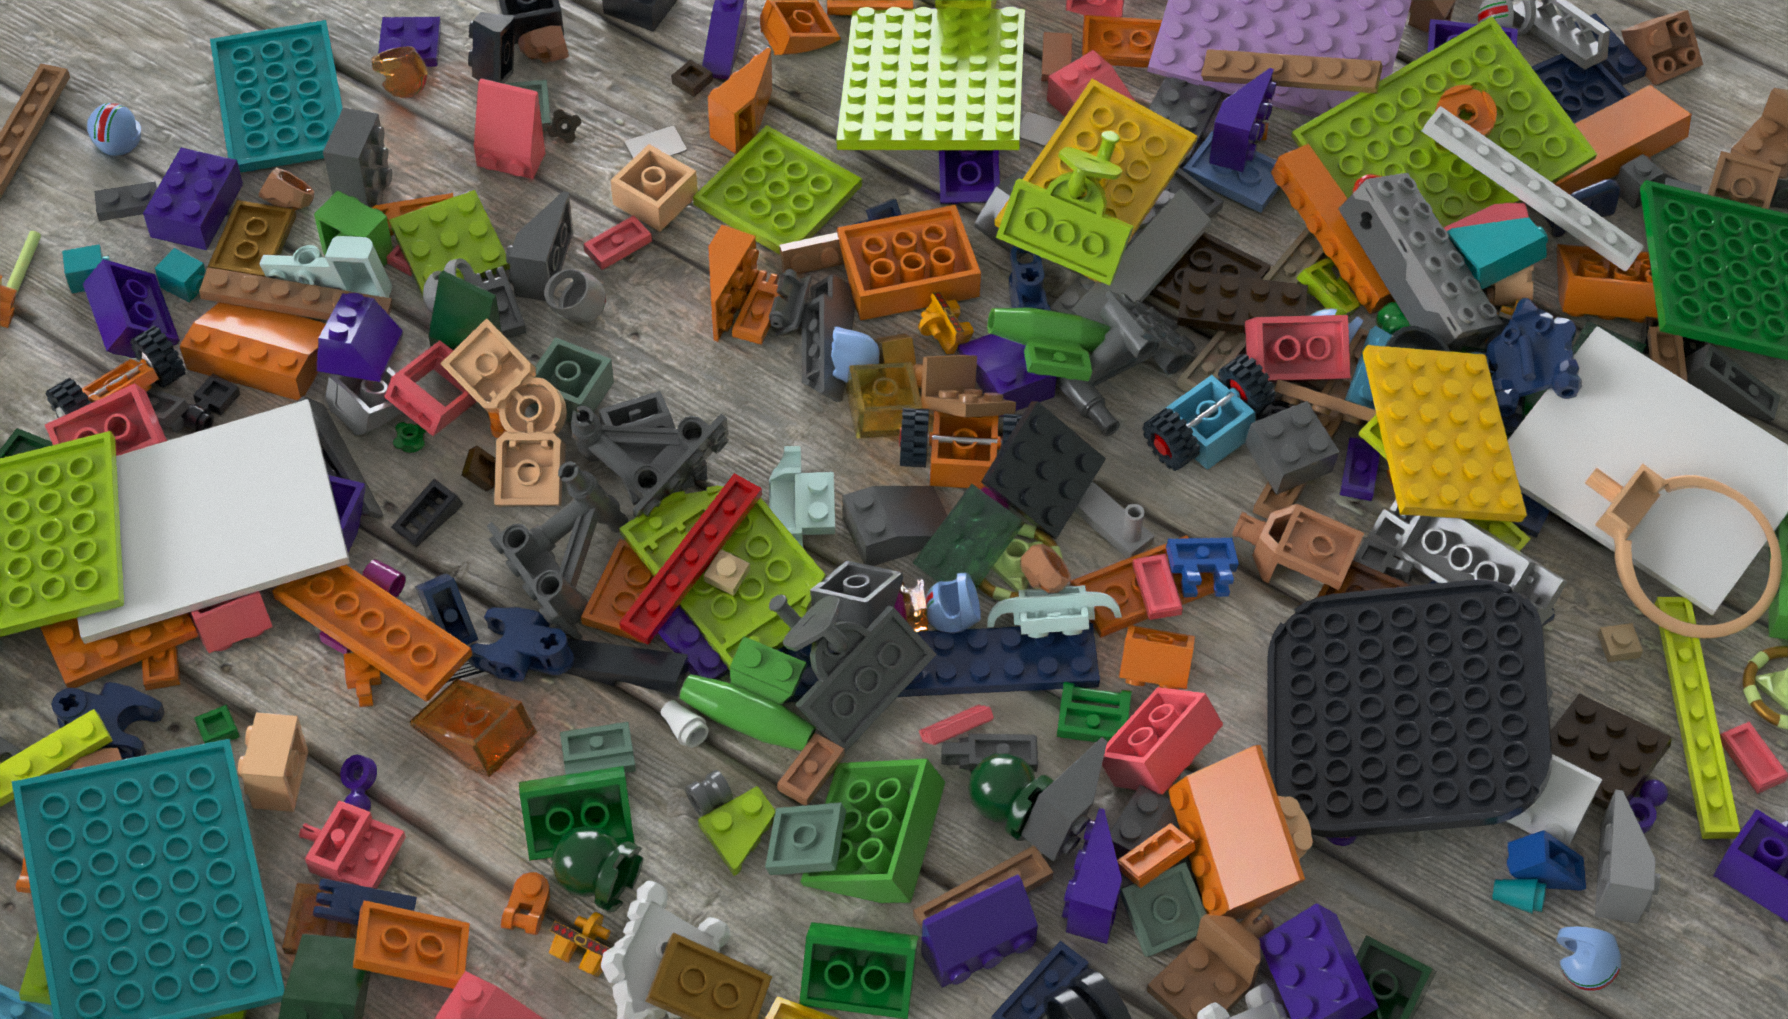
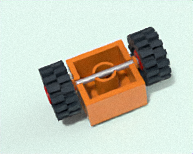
[899,408,1022,489]

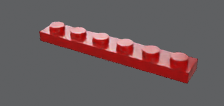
[619,473,762,645]

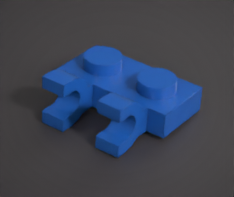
[1166,538,1239,597]

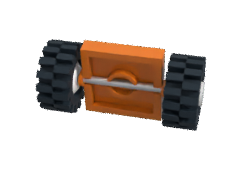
[46,326,186,418]

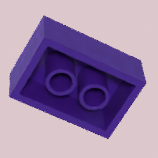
[143,147,243,250]
[1259,903,1379,1019]

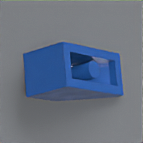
[1507,830,1586,891]

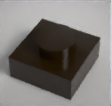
[671,59,713,97]
[461,445,496,492]

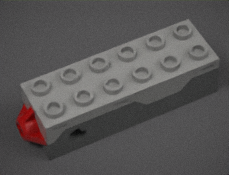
[1338,173,1503,353]

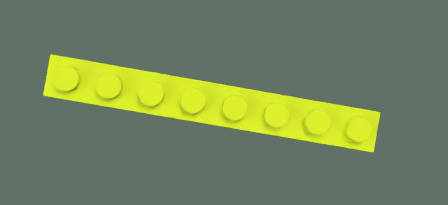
[1654,597,1740,839]

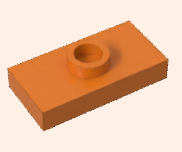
[1117,823,1195,888]

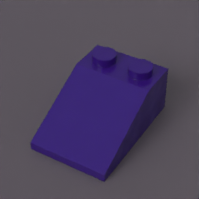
[939,150,1000,204]
[957,334,1056,417]

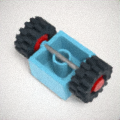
[1142,354,1276,471]

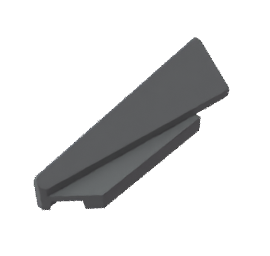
[802,274,855,402]
[297,396,383,518]

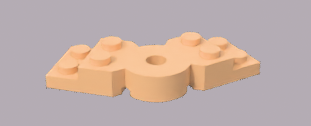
[440,318,567,507]

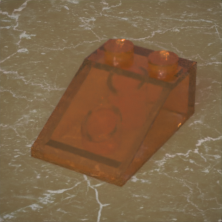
[409,678,537,777]

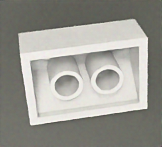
[1507,754,1602,847]

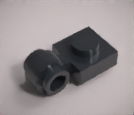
[181,373,240,432]

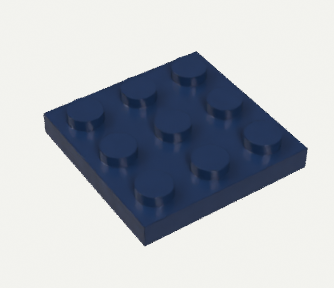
[1532,53,1631,124]

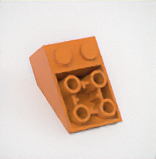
[708,47,772,154]
[708,225,759,342]

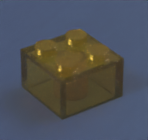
[846,362,923,439]

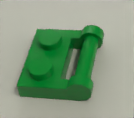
[1056,682,1132,743]

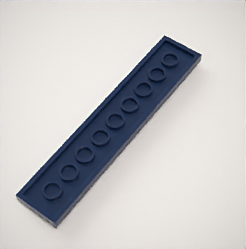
[778,623,1100,703]

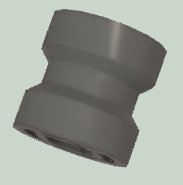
[685,770,733,817]

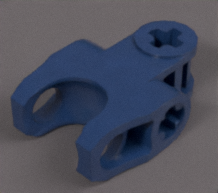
[1008,245,1051,311]
[468,607,574,682]
[51,682,165,760]

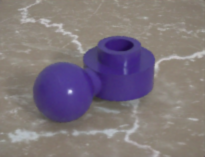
[340,754,377,812]
[1629,779,1668,834]

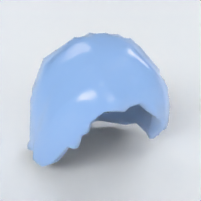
[831,326,880,385]

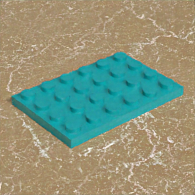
[210,20,343,173]

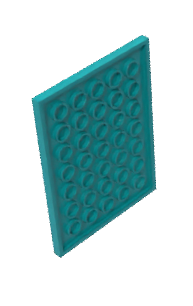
[12,739,285,1019]

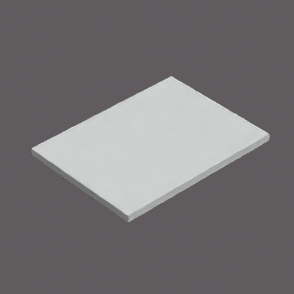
[1508,326,1788,616]
[77,399,350,644]

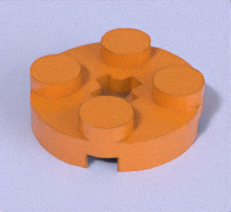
[1435,85,1497,137]

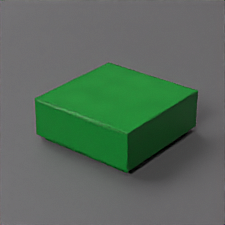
[194,704,240,744]

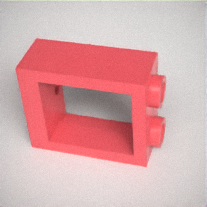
[384,340,477,436]

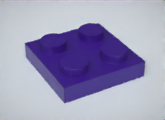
[378,17,441,67]

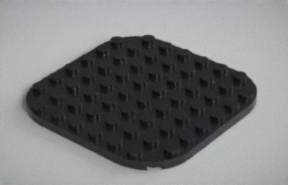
[1267,579,1552,838]

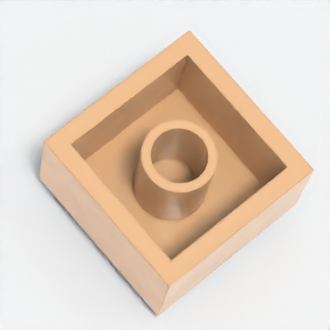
[610,144,698,232]
[238,712,308,812]

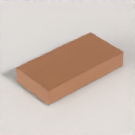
[1041,32,1072,81]

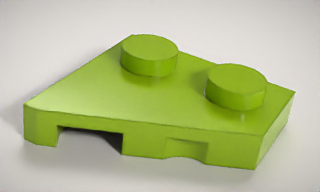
[1296,257,1360,317]
[698,786,776,876]

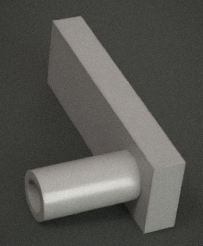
[1074,481,1154,558]

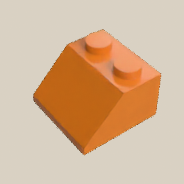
[1119,625,1195,690]

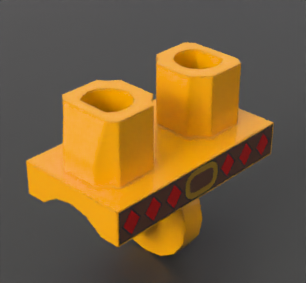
[918,292,974,354]
[549,912,611,978]

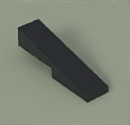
[565,638,689,697]

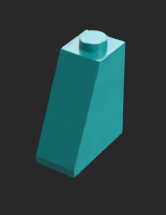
[1447,217,1548,289]

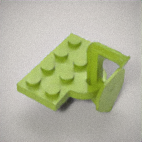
[996,131,1134,286]

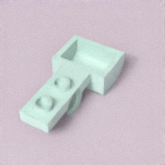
[259,236,392,298]

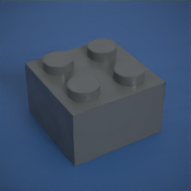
[1245,401,1340,495]

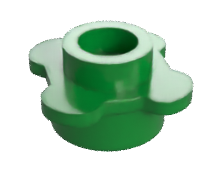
[393,422,427,453]

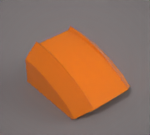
[760,0,841,56]

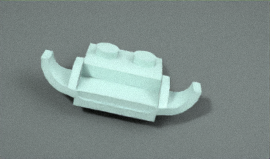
[769,446,835,547]
[987,585,1122,638]

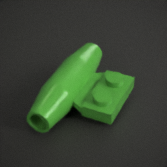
[987,308,1111,381]
[680,636,816,751]

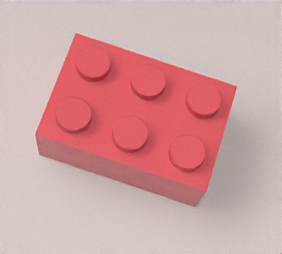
[1102,687,1223,795]

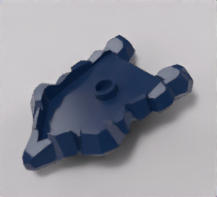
[1485,298,1582,417]

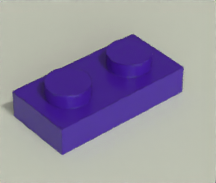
[1340,437,1380,501]

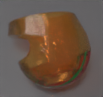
[371,46,428,98]

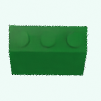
[519,766,635,861]
[799,922,919,1019]

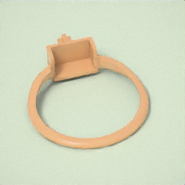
[1585,464,1782,639]

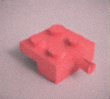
[299,800,406,889]

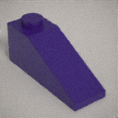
[702,0,747,80]

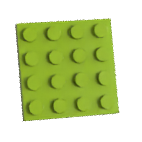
[693,125,862,255]

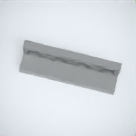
[1513,0,1610,70]

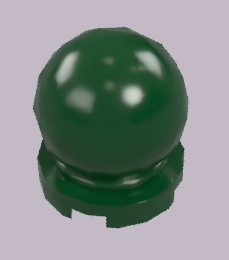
[968,754,1055,841]
[551,826,644,913]

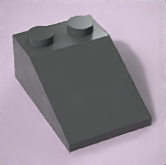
[506,191,574,301]
[842,486,958,566]
[1021,737,1107,862]
[1110,785,1202,900]

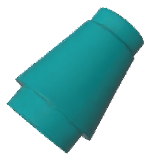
[1492,879,1547,914]

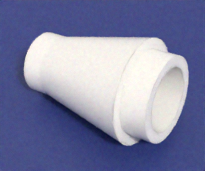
[661,700,709,748]

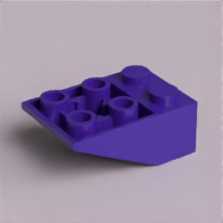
[1209,68,1277,172]
[1062,808,1122,944]

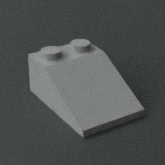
[1595,790,1661,924]

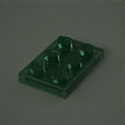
[913,483,1025,589]

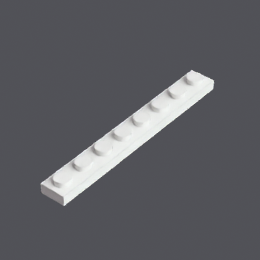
[1422,106,1644,272]

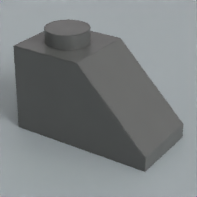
[1616,154,1678,209]

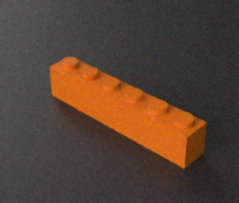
[1271,144,1396,314]

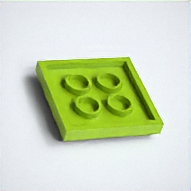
[389,190,511,296]

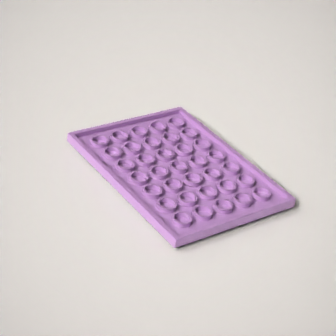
[1147,0,1412,118]

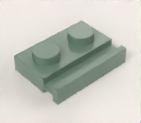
[560,722,636,775]

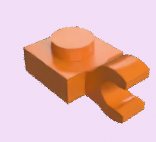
[344,652,382,707]

